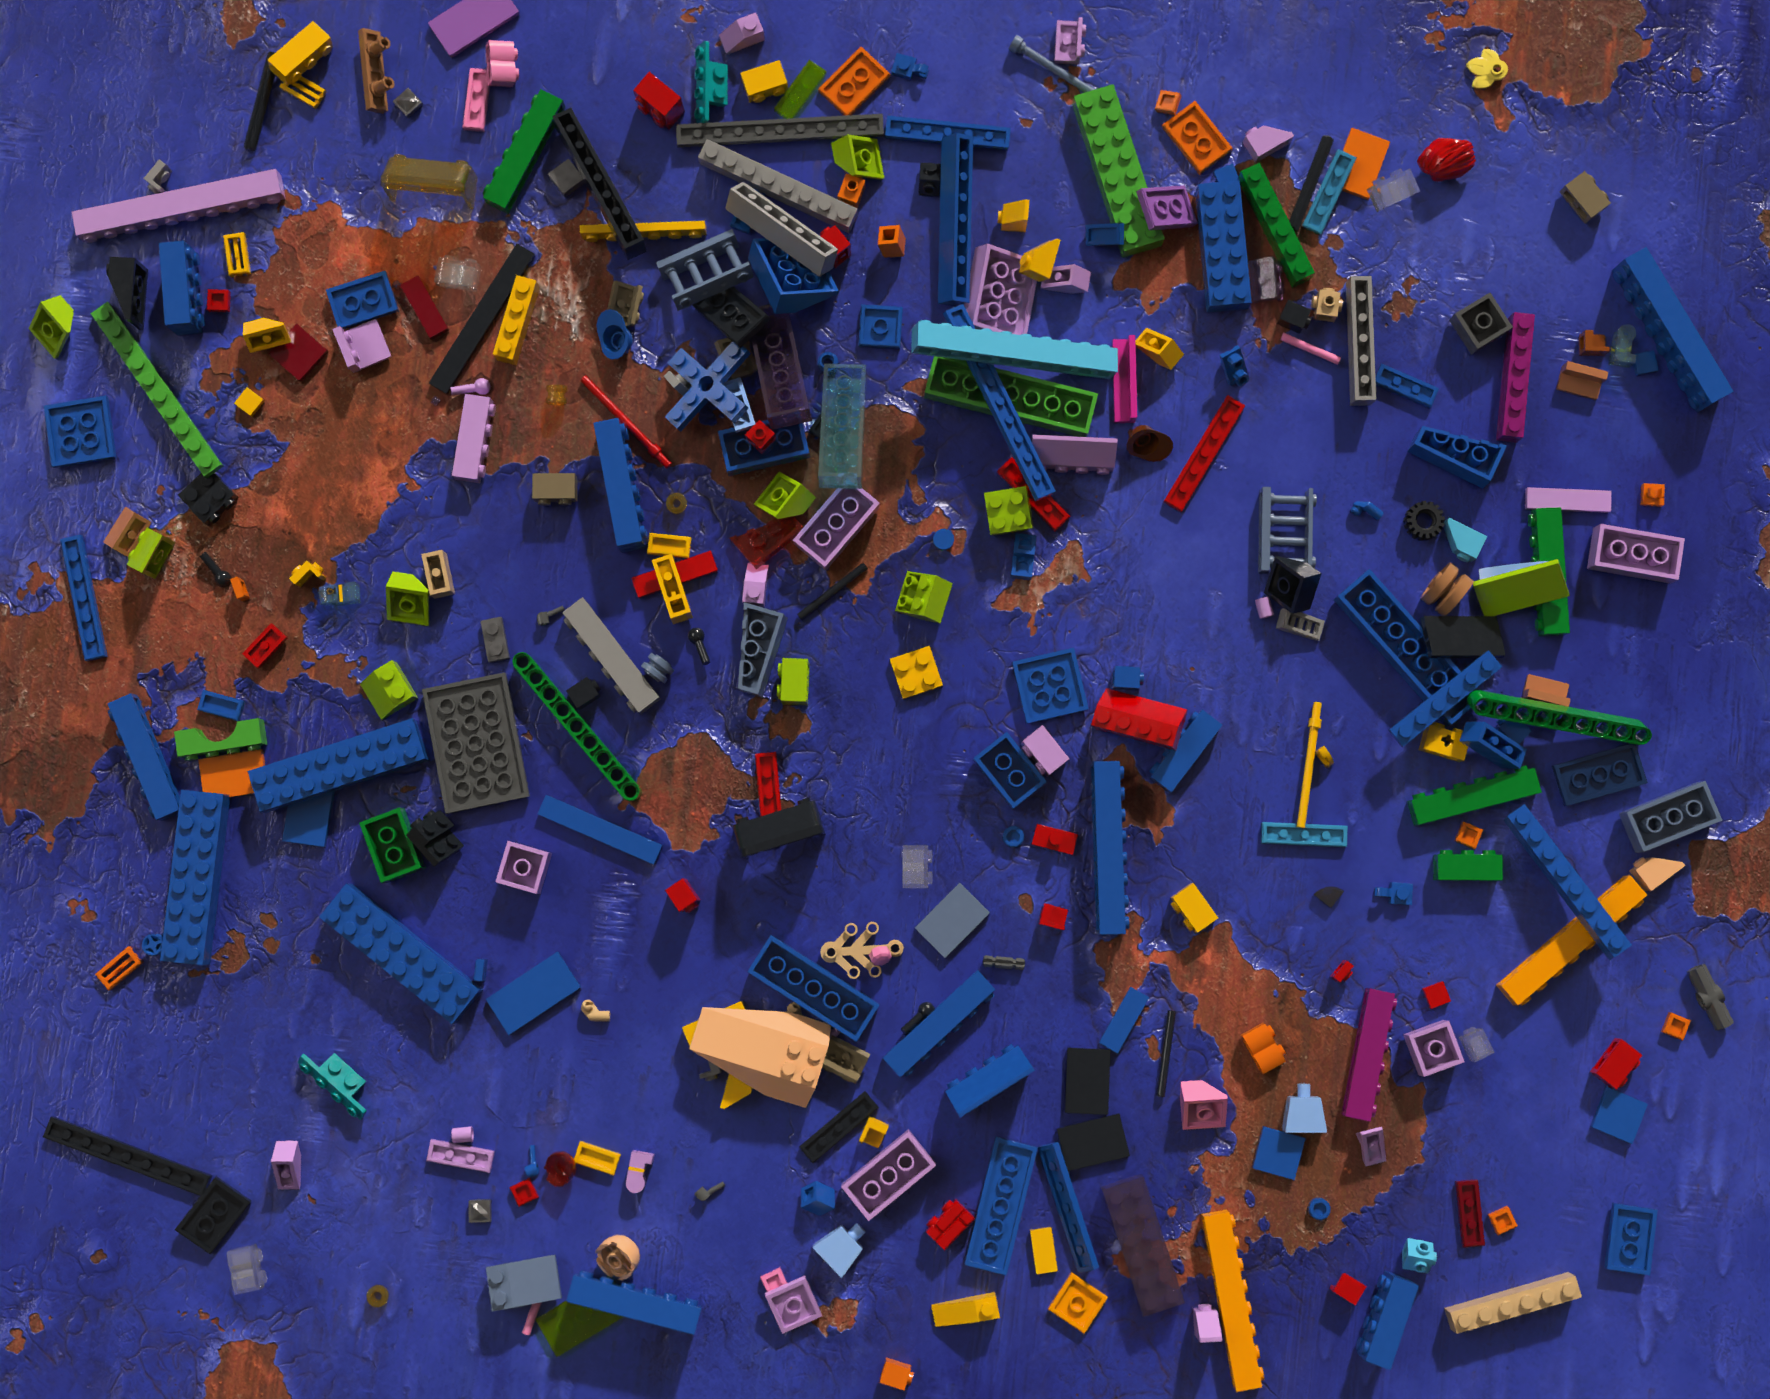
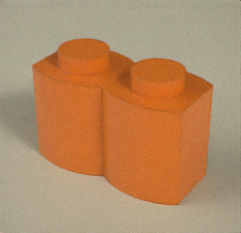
[1240,1023,1286,1074]

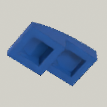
[1010,533,1036,580]

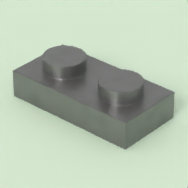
[480,617,510,663]

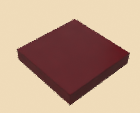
[269,323,329,382]

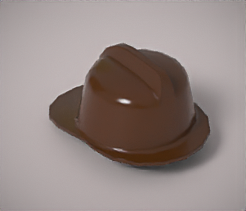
[1126,425,1173,462]

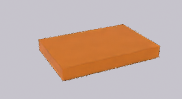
[818,47,891,116]
[1162,101,1233,175]
[1341,127,1390,200]
[198,749,265,797]

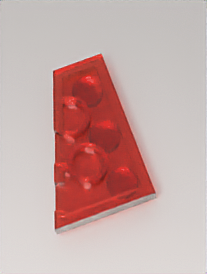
[729,516,803,569]

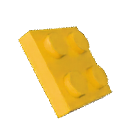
[890,646,943,699]

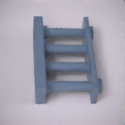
[656,229,754,311]
[1258,487,1317,574]

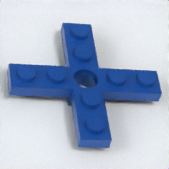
[665,342,751,432]

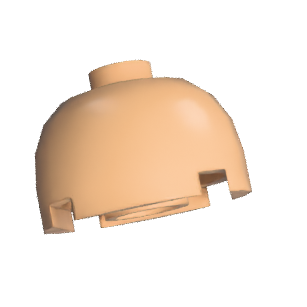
[596,1235,640,1280]

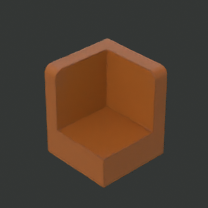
[1579,330,1610,356]

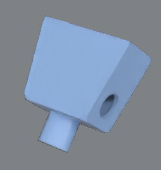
[1282,1083,1327,1133]
[813,1223,866,1278]

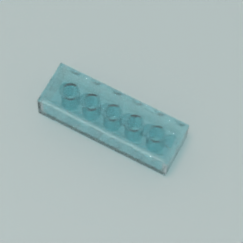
[818,364,867,489]

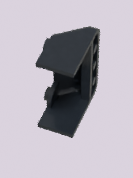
[733,798,826,859]

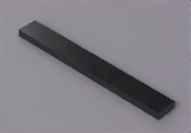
[429,244,535,395]
[43,1116,213,1196]

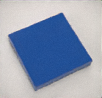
[859,304,903,349]
[1590,1087,1648,1144]
[1252,1126,1305,1180]

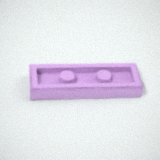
[426,1139,495,1173]

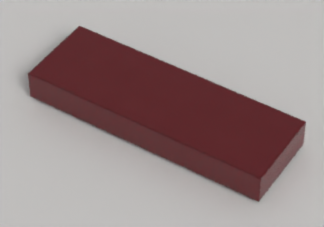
[400,275,449,340]
[1455,1179,1485,1247]

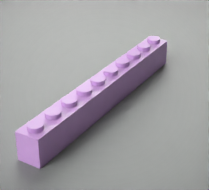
[72,169,286,243]

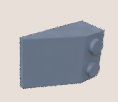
[486,1254,562,1311]

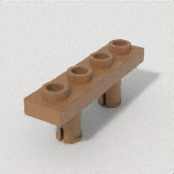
[358,28,394,114]

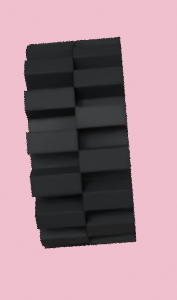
[1403,501,1445,541]

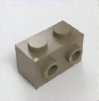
[1560,171,1611,224]
[532,473,578,506]

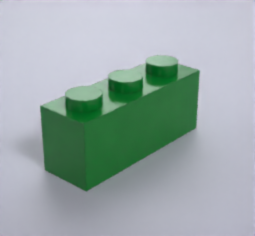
[1433,850,1503,881]

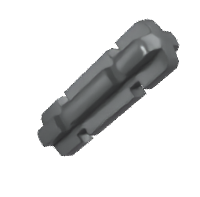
[983,955,1025,970]

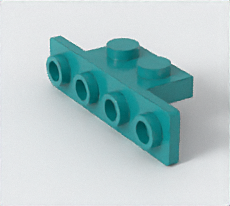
[694,41,728,123]
[298,1053,366,1120]

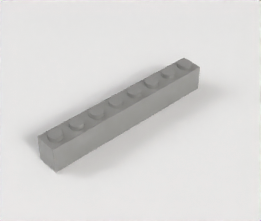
[698,139,858,233]

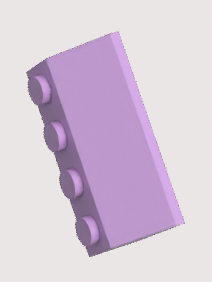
[1031,435,1118,475]

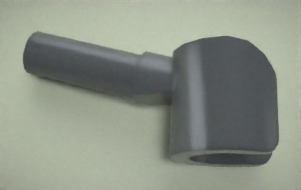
[537,605,565,626]
[695,1182,725,1201]

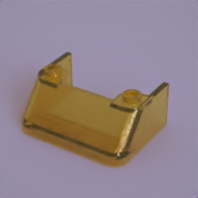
[380,154,477,209]

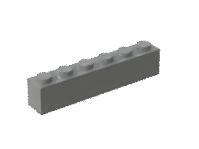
[725,182,838,277]
[1346,276,1376,406]
[562,597,661,714]

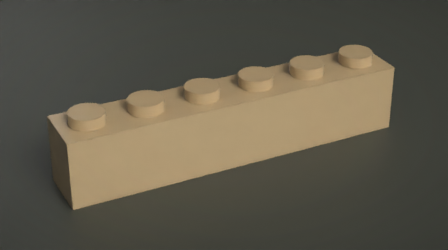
[1444,1272,1582,1334]

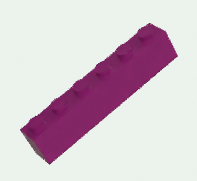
[1496,312,1535,443]
[1341,988,1397,1122]

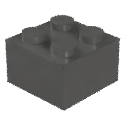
[1449,293,1513,355]

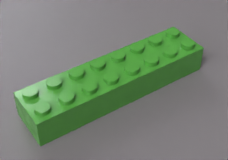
[1072,84,1164,258]
[924,356,1098,437]

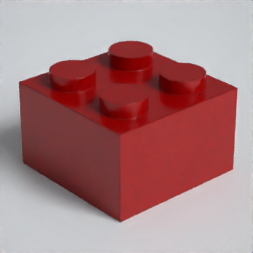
[633,72,685,130]

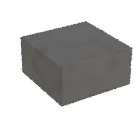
[548,159,585,197]

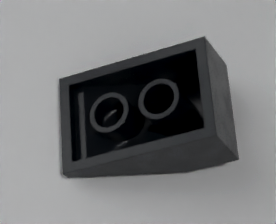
[106,257,148,330]

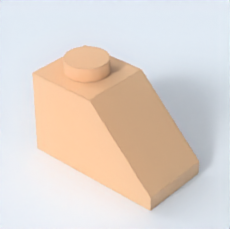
[1629,857,1685,891]

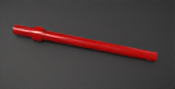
[580,375,672,469]

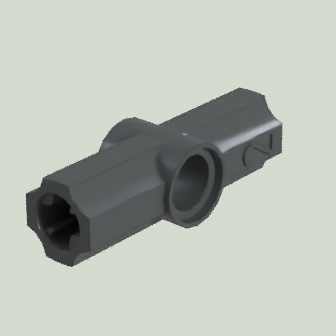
[1687,964,1734,1031]

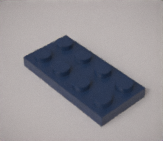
[1552,743,1648,807]

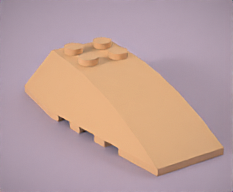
[689,1007,831,1108]

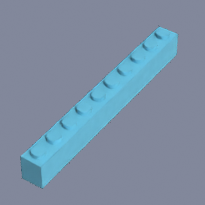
[911,320,1118,379]

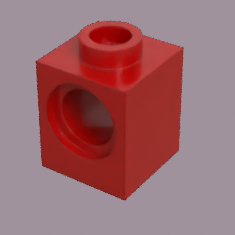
[745,419,776,454]

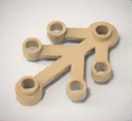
[820,922,904,979]

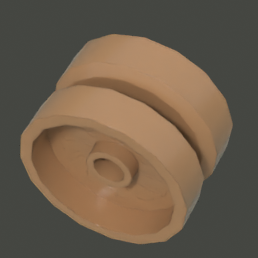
[1420,562,1474,616]

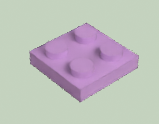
[765,1276,822,1334]

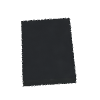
[1065,1047,1111,1115]
[1056,1113,1130,1171]
[175,1176,251,1254]

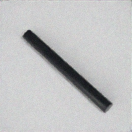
[797,563,868,620]
[1156,1010,1176,1097]

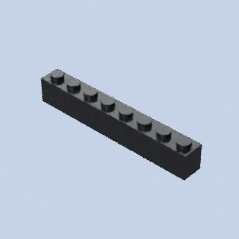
[552,108,647,260]

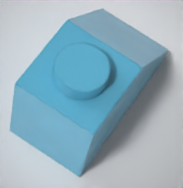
[1443,518,1487,562]

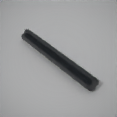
[244,51,275,151]
[1289,135,1334,231]

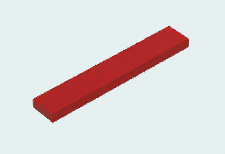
[1163,395,1245,512]

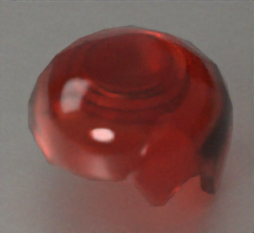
[544,1151,577,1187]

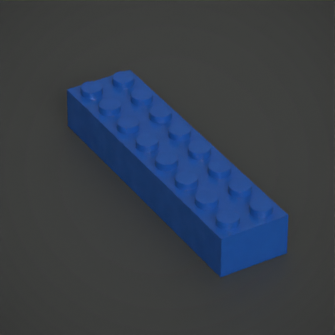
[1612,247,1734,413]
[1333,569,1477,726]
[247,718,429,813]
[1090,761,1129,934]
[160,790,230,965]
[319,883,484,1024]

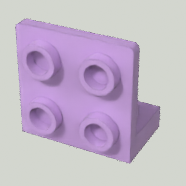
[332,319,391,373]

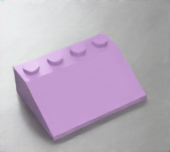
[964,244,1037,335]

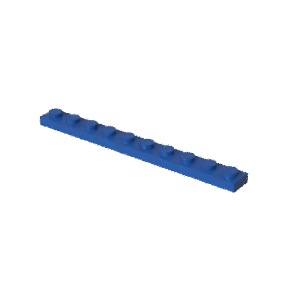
[943,304,1056,501]

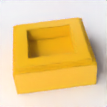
[234,387,265,417]

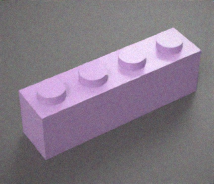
[452,394,496,483]

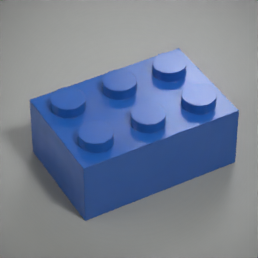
[973,732,1047,809]

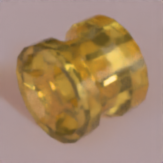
[546,385,567,406]

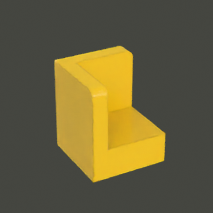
[859,1116,889,1148]

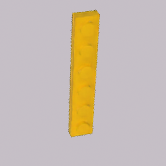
[580,221,707,242]

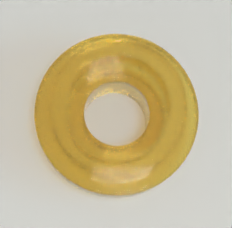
[666,493,687,514]
[367,1285,389,1307]

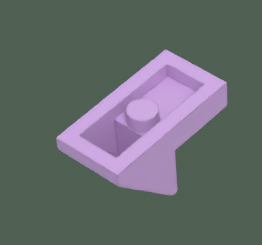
[1356,1127,1386,1166]

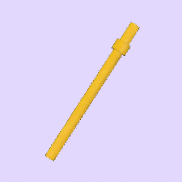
[1296,702,1322,828]

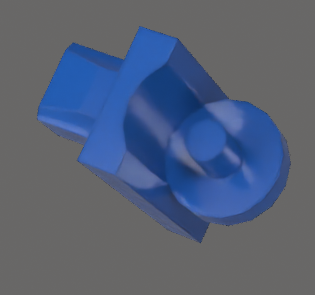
[1219,345,1249,386]

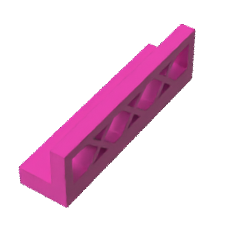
[1112,335,1137,423]

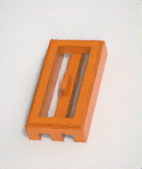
[95,946,144,991]

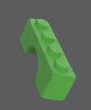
[174,718,267,761]

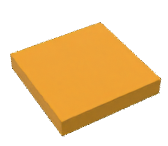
[1048,1272,1108,1334]

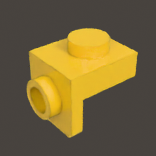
[289,561,326,587]

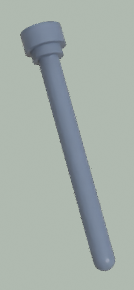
[1008,35,1095,93]

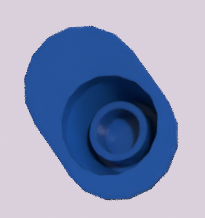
[596,309,633,360]

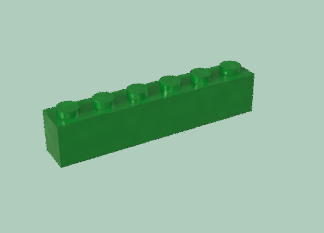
[483,89,565,214]
[1238,162,1315,288]
[1528,507,1570,637]
[1407,765,1542,826]

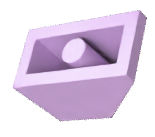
[719,12,765,55]
[1243,125,1294,163]
[1041,264,1091,294]
[742,563,769,607]
[271,1141,301,1189]
[1193,1304,1222,1343]

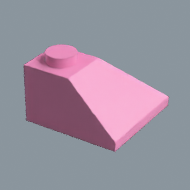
[1180,1080,1228,1130]

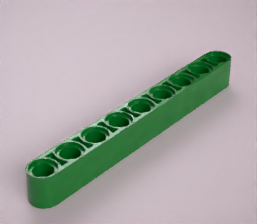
[512,652,642,802]
[1467,690,1652,745]

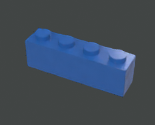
[1149,709,1222,793]

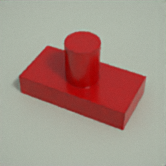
[1031,824,1078,855]

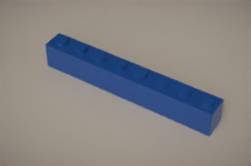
[938,133,973,306]
[1504,804,1632,961]

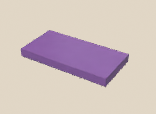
[428,0,520,58]

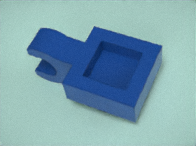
[891,53,929,80]
[1374,882,1413,905]

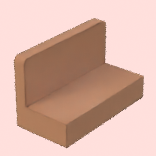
[1556,361,1608,400]
[104,507,152,557]
[1522,674,1571,707]

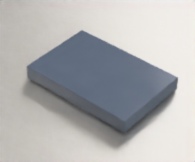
[915,883,990,958]

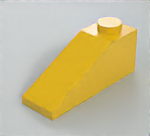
[652,554,693,624]
[931,1292,1000,1327]

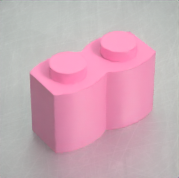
[485,40,519,87]

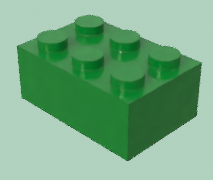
[359,807,426,883]

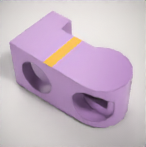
[626,1150,655,1193]

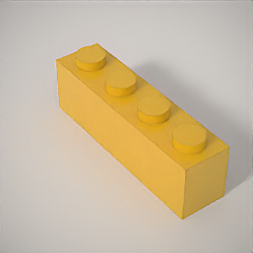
[493,275,540,366]

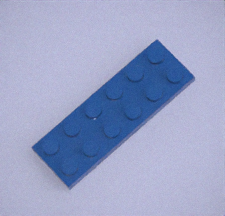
[964,1136,1038,1276]

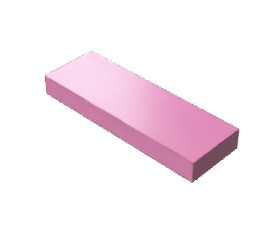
[463,68,490,132]

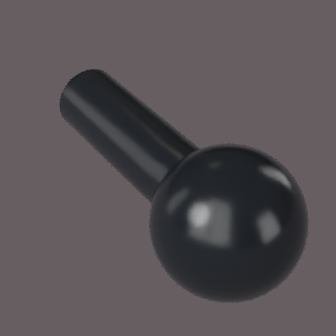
[199,552,232,587]
[688,627,710,665]
[901,1002,935,1035]

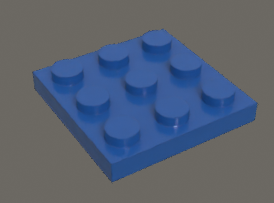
[44,396,117,468]
[1012,648,1089,724]

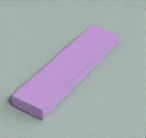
[1525,487,1611,513]

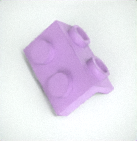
[1054,17,1086,65]

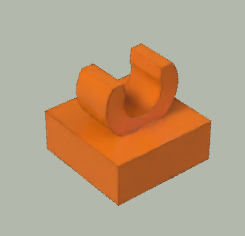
[1641,483,1665,507]

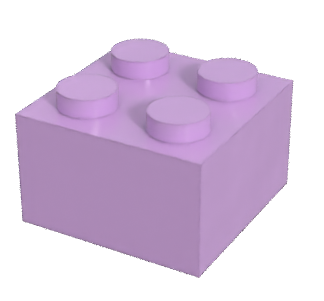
[1020,725,1069,777]
[495,841,552,894]
[1403,1020,1464,1077]

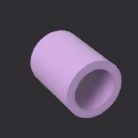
[1255,597,1274,619]
[452,1126,474,1144]

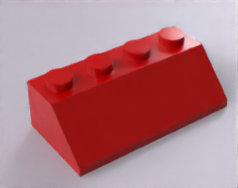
[1091,688,1188,751]

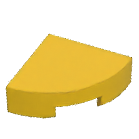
[1315,746,1334,768]

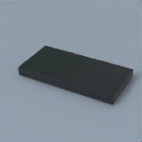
[692,287,771,348]
[1420,616,1506,658]

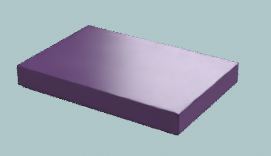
[1136,185,1197,231]

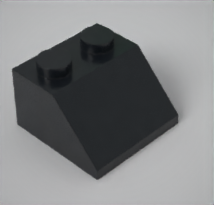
[1264,556,1322,614]

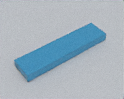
[1302,149,1357,235]
[1261,822,1348,847]

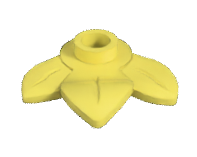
[1466,49,1508,89]

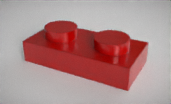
[242,623,288,669]

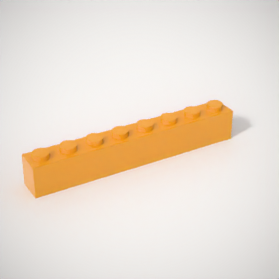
[1496,875,1647,1006]
[1201,1210,1264,1392]

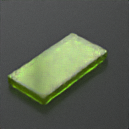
[535,1276,624,1357]

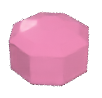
[869,946,892,965]

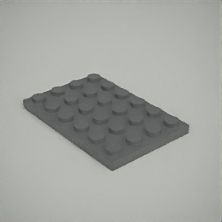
[422,672,530,814]

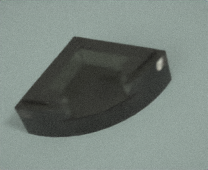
[1313,887,1344,908]

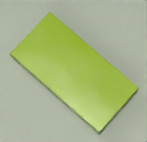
[1473,559,1570,616]

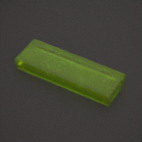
[774,59,826,119]

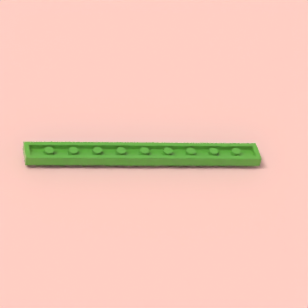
[91,302,224,478]

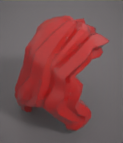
[1417,138,1476,182]

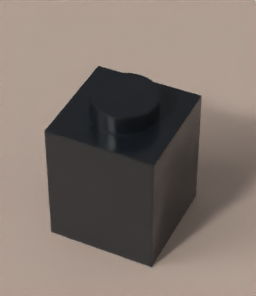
[1277,300,1312,334]
[566,677,601,710]

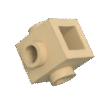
[1311,288,1343,322]

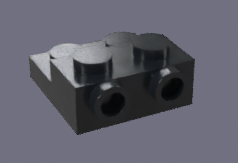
[178,473,239,526]
[406,810,464,867]

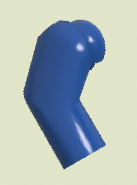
[1350,501,1383,520]

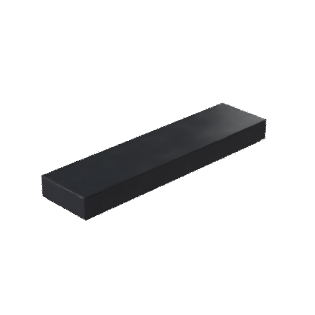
[799,1091,879,1163]

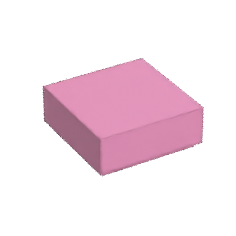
[760,1267,787,1292]

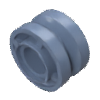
[641,653,675,684]

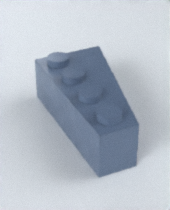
[738,602,788,698]

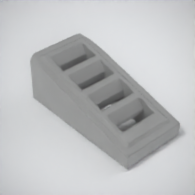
[1276,608,1325,641]

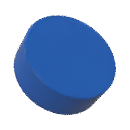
[933,529,954,551]
[1002,826,1024,848]
[1308,1197,1331,1220]

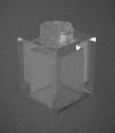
[1459,1027,1495,1062]

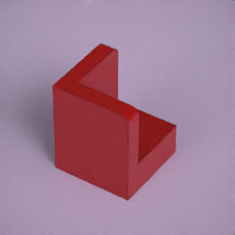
[1038,903,1068,930]
[1330,1273,1366,1305]

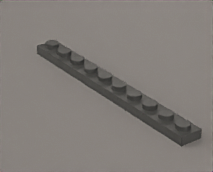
[676,114,884,147]

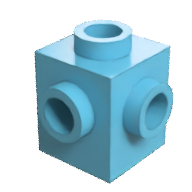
[1402,1238,1437,1273]

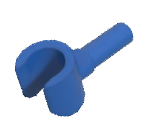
[525,1145,539,1177]

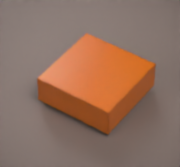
[1155,90,1182,115]
[230,577,250,602]
[1454,821,1483,849]
[1661,1012,1691,1041]
[1487,1206,1518,1235]

